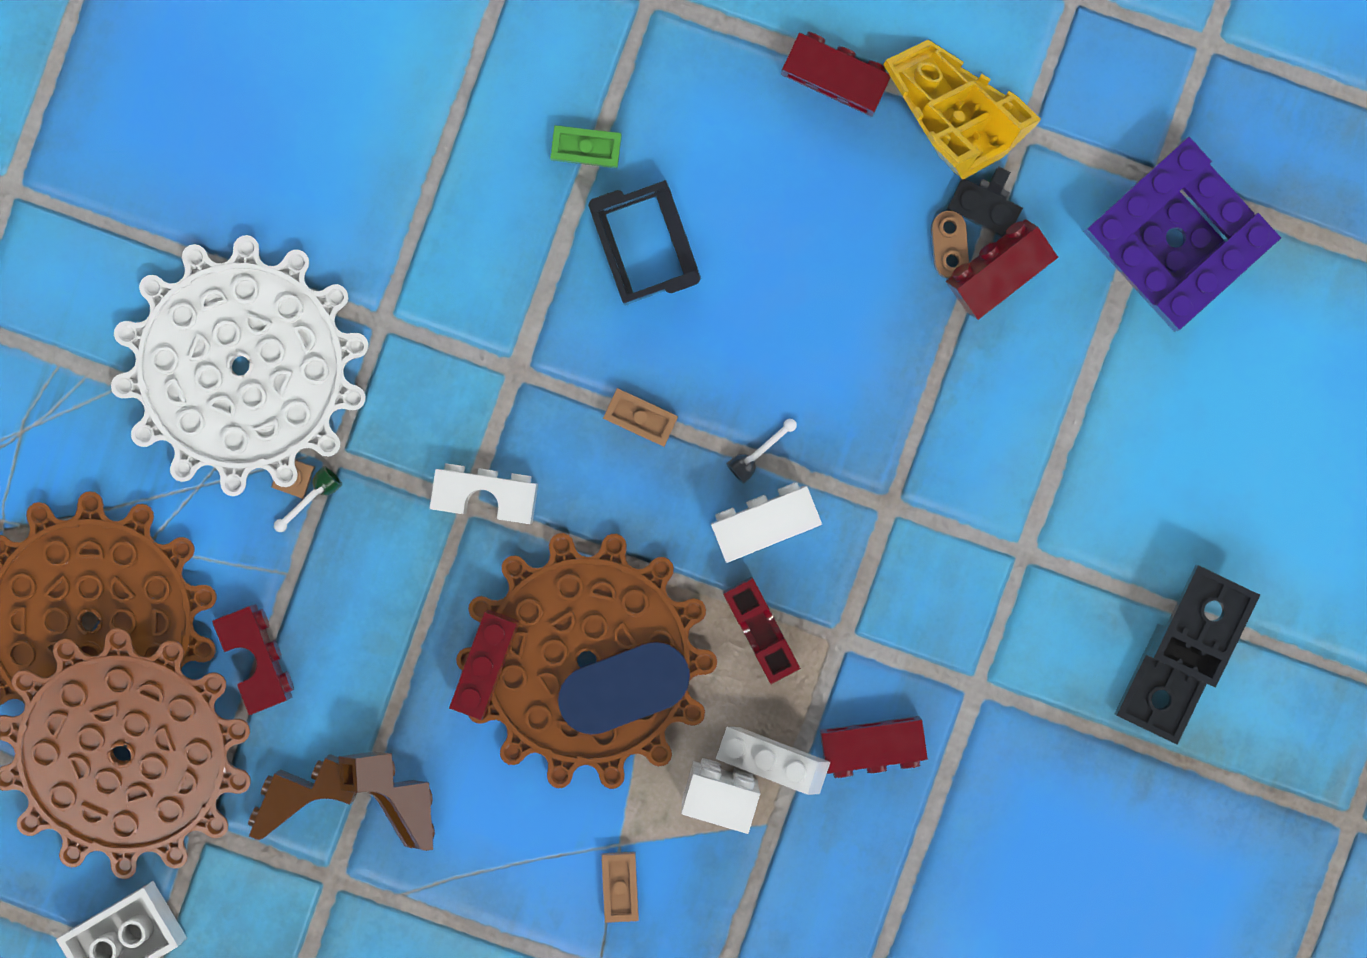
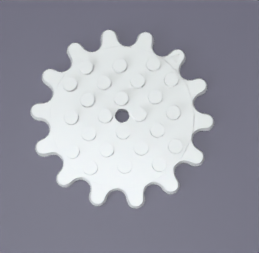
[111,235,369,496]

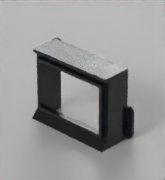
[588,180,702,305]

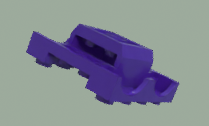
[1083,137,1281,332]

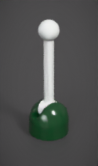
[274,466,343,532]

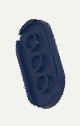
[558,642,690,734]

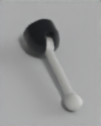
[726,418,797,484]

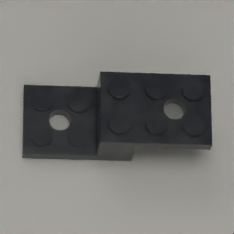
[1114,565,1260,745]

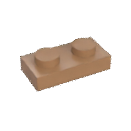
[603,388,678,447]
[602,852,639,923]

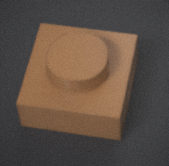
[271,459,315,499]

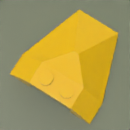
[883,39,1041,180]

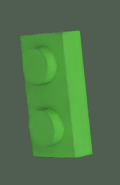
[550,125,622,168]

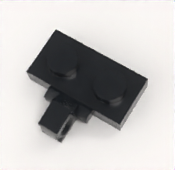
[946,166,1023,237]

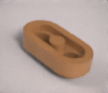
[931,211,969,279]

